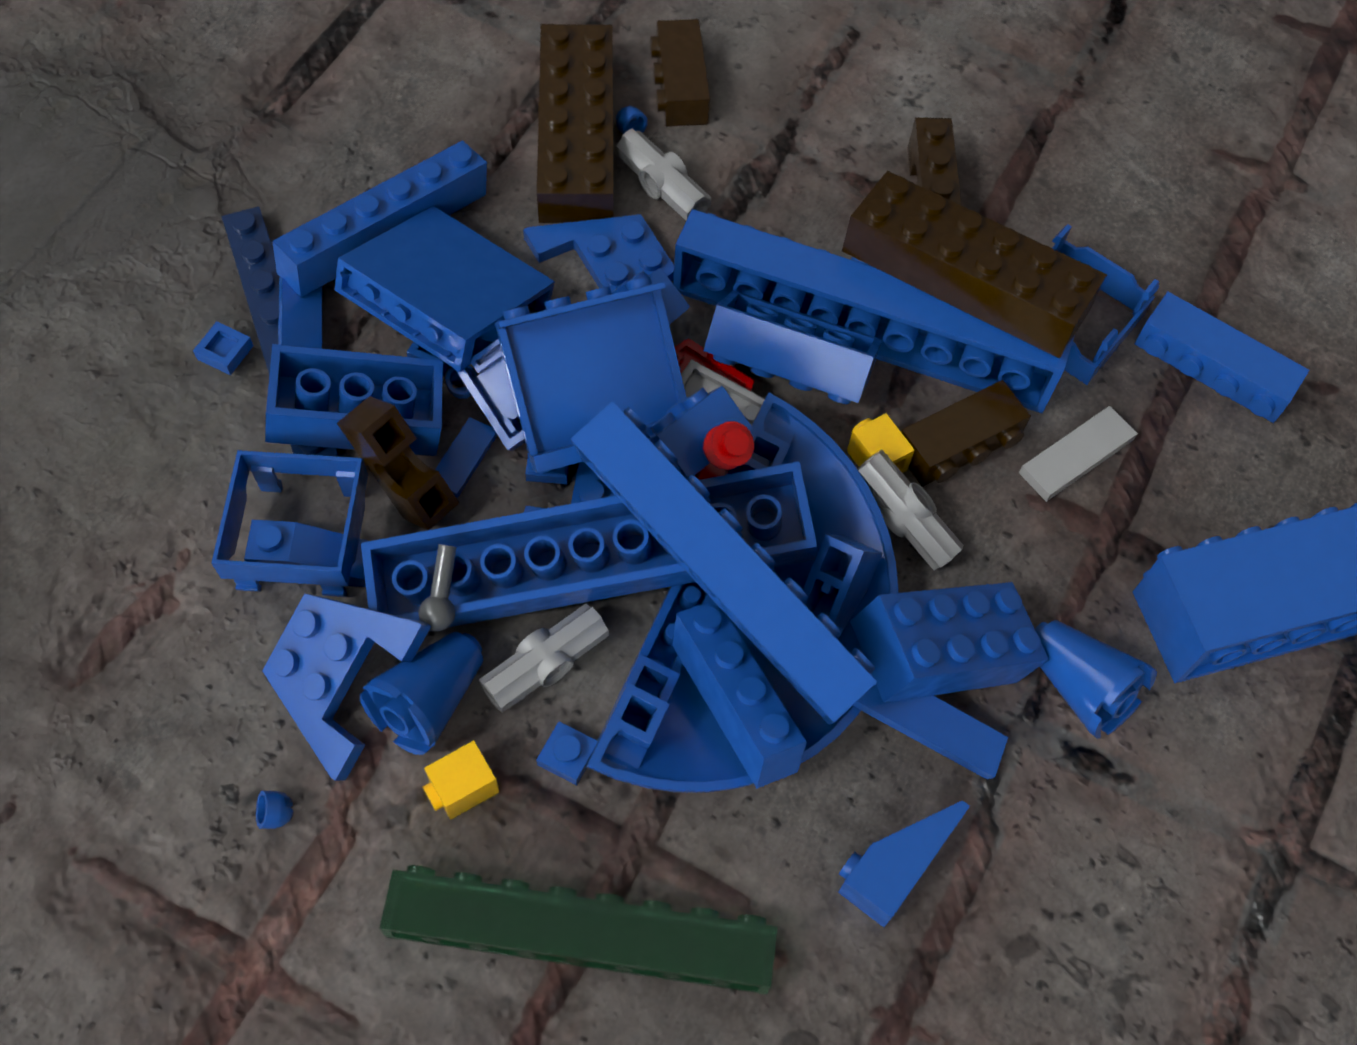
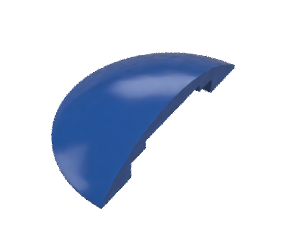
[587,392,899,793]

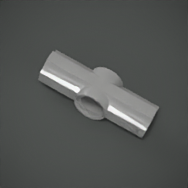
[615,128,712,221]
[857,449,964,570]
[479,603,609,713]

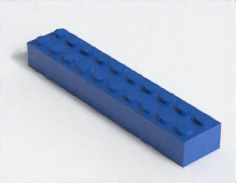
[673,209,1075,414]
[361,461,817,631]

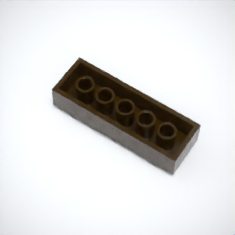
[537,24,614,223]
[842,171,1107,359]

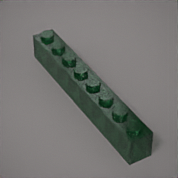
[379,865,778,995]

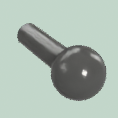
[418,544,457,631]

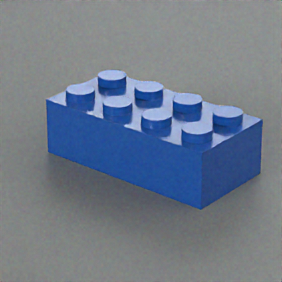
[703,290,883,404]
[265,344,443,456]
[850,582,1049,703]

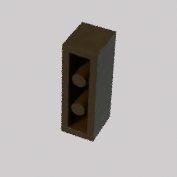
[650,19,710,127]
[901,380,1031,487]

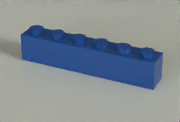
[272,140,487,297]

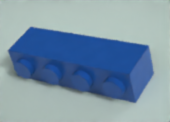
[1134,291,1310,423]
[672,601,806,789]

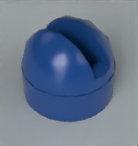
[616,105,648,134]
[446,366,478,399]
[256,791,294,829]

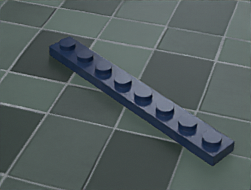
[222,206,339,475]

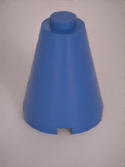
[1035,620,1157,739]
[360,632,483,755]

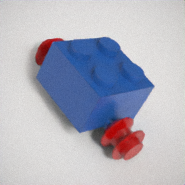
[644,386,754,479]

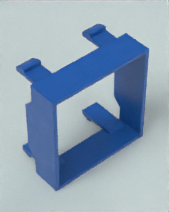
[1052,225,1159,385]
[211,450,368,597]

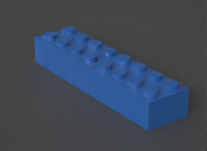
[570,401,877,725]

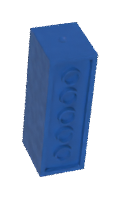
[1133,503,1357,684]

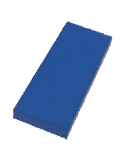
[435,417,498,498]

